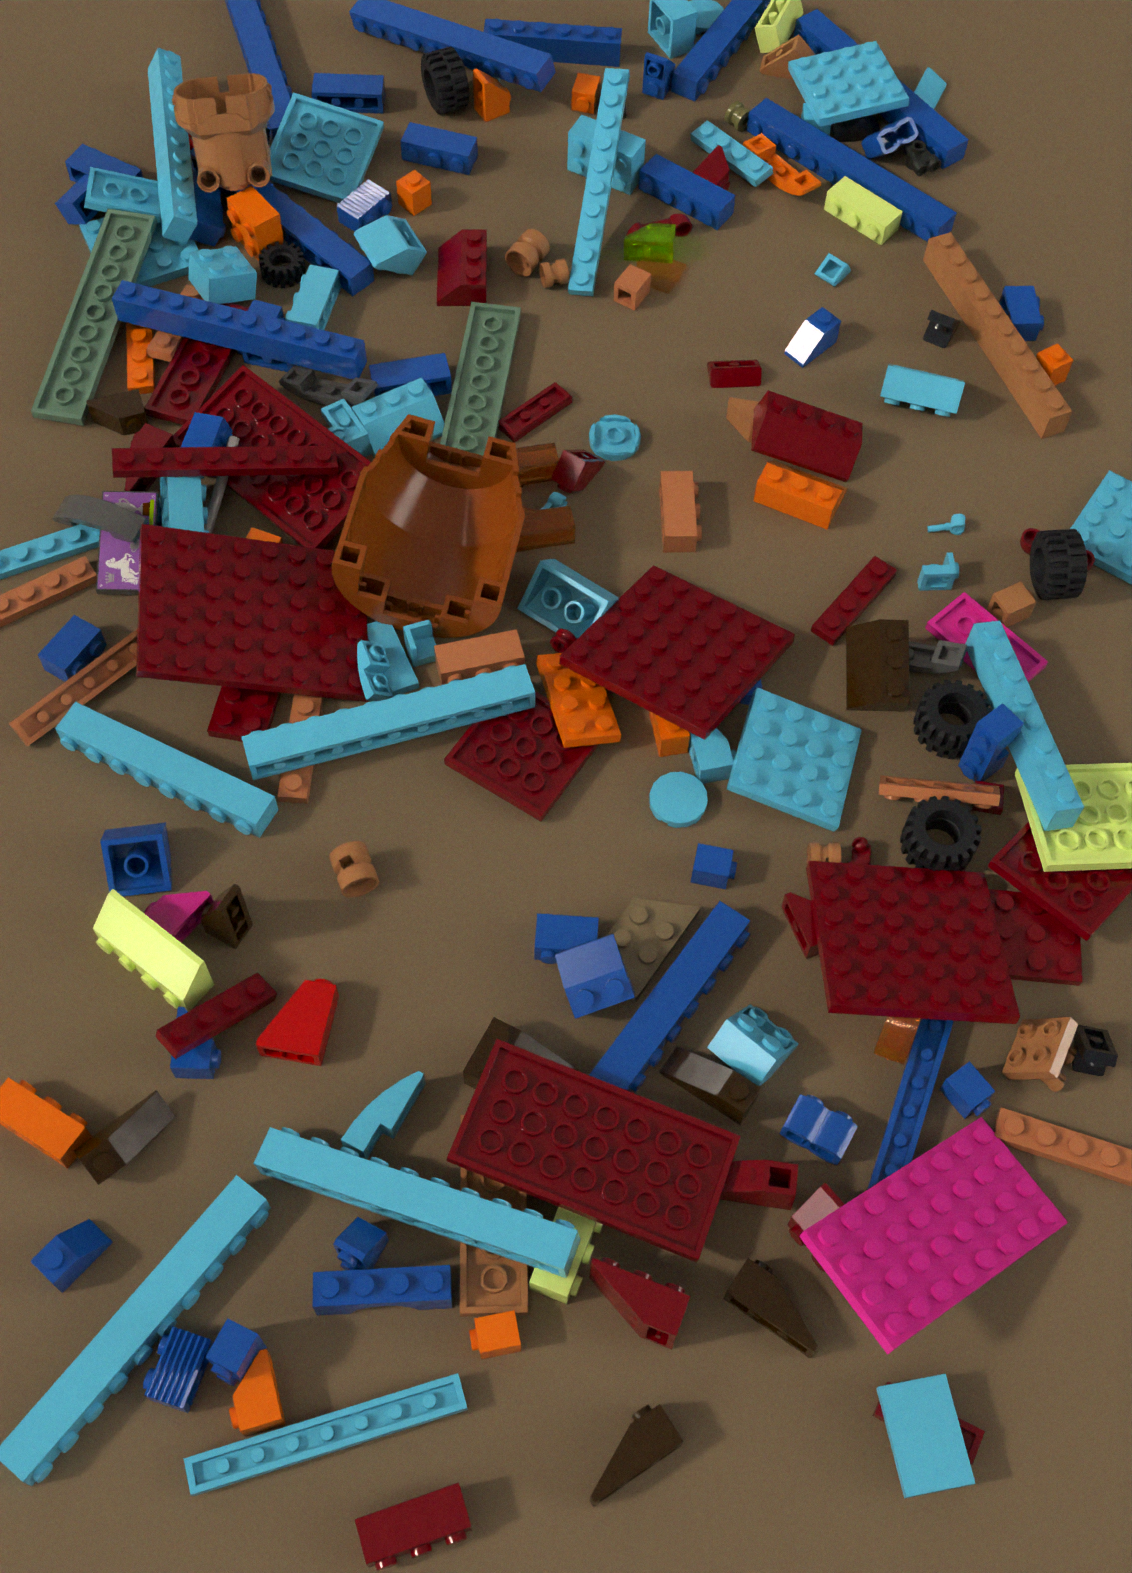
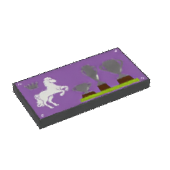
[96,491,159,595]

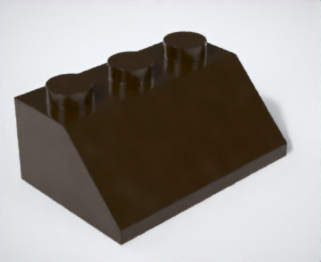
[846,619,910,712]

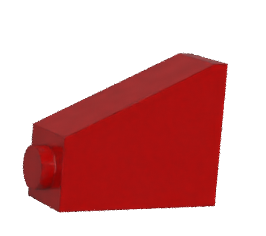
[256,978,339,1066]

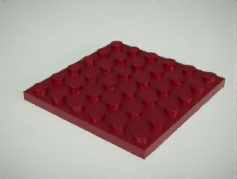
[559,565,795,740]
[806,861,1020,1024]

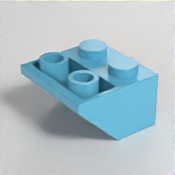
[353,215,427,275]
[707,1004,799,1086]

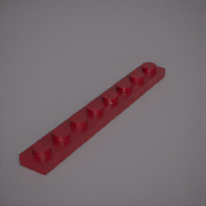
[112,446,338,478]

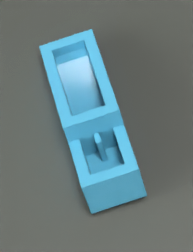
[341,1071,426,1159]

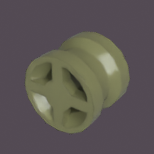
[724,101,751,132]

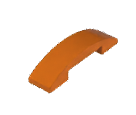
[743,133,821,196]

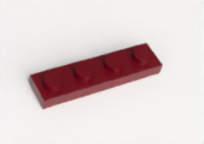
[811,556,897,646]
[155,972,277,1059]

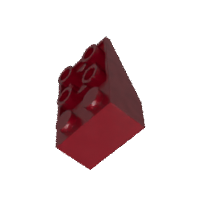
[589,1257,691,1350]

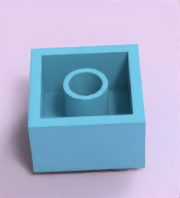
[648,0,698,59]
[188,246,257,304]

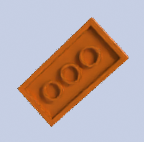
[536,653,622,748]

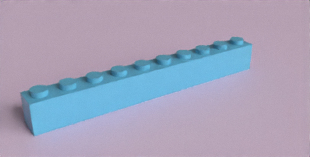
[148,48,198,244]
[241,664,535,780]
[253,1127,580,1278]
[0,1175,271,1486]

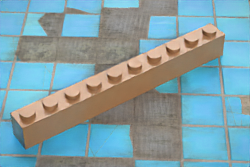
[923,232,1072,439]

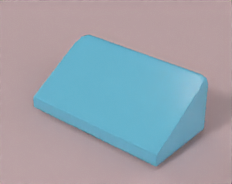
[914,67,947,109]

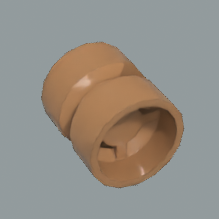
[505,229,550,277]
[329,841,380,898]

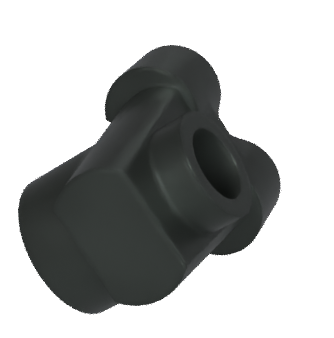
[903,140,941,176]

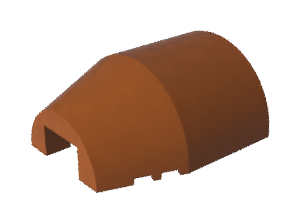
[332,414,525,638]

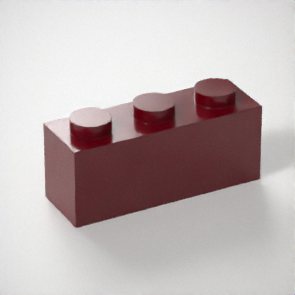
[354,1482,472,1571]

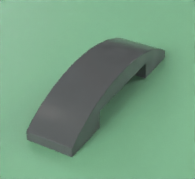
[279,366,378,406]
[52,495,148,544]
[909,640,967,673]

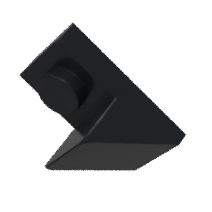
[923,310,960,348]
[1072,1025,1118,1076]

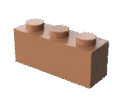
[659,471,702,553]
[434,629,525,685]

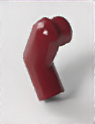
[847,837,872,865]

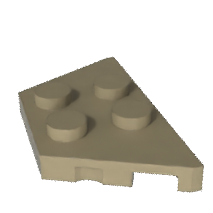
[606,898,700,1003]

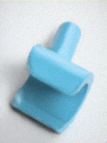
[532,492,567,521]
[927,514,966,535]

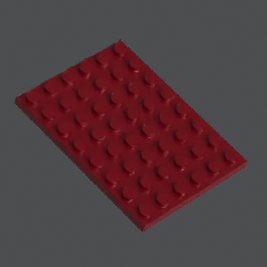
[136,524,368,702]

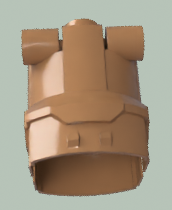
[172,73,275,192]

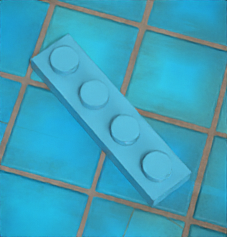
[690,120,773,187]

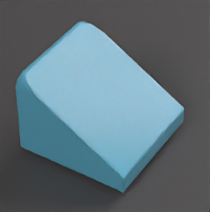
[814,253,851,287]

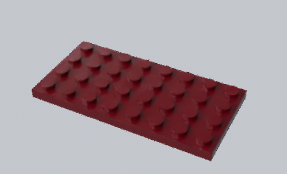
[173,365,371,549]
[446,1039,741,1263]

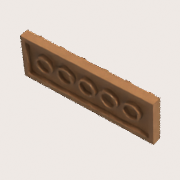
[460,1115,528,1317]

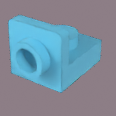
[917,552,959,591]

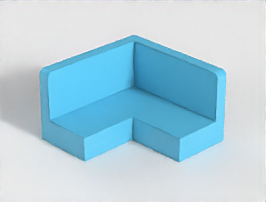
[321,398,371,457]

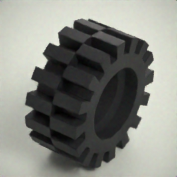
[259,241,306,288]

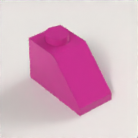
[144,891,214,943]

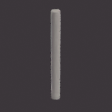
[204,436,240,533]

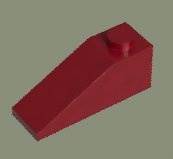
[124,423,176,492]

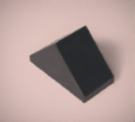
[831,115,880,142]

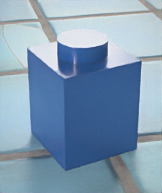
[690,843,737,889]
[939,1061,995,1119]

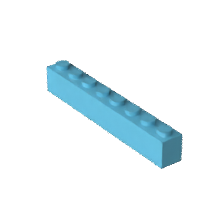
[965,621,1084,831]
[55,702,278,838]

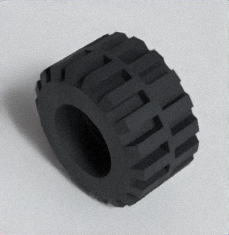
[421,46,470,115]
[1030,529,1087,600]
[913,680,992,759]
[900,796,982,871]

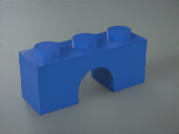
[958,703,1024,782]

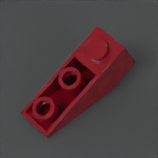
[720,1160,798,1210]

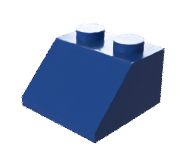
[100,822,172,896]
[555,934,635,1019]

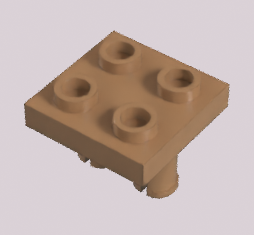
[1002,1017,1078,1092]

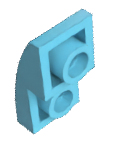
[357,640,393,702]

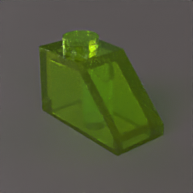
[624,223,676,263]

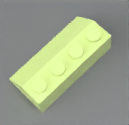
[93,889,214,1012]

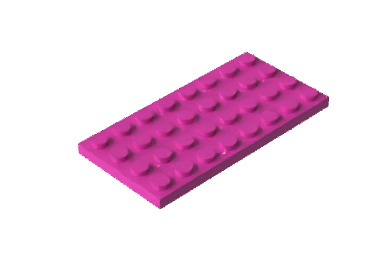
[799,1117,1068,1355]

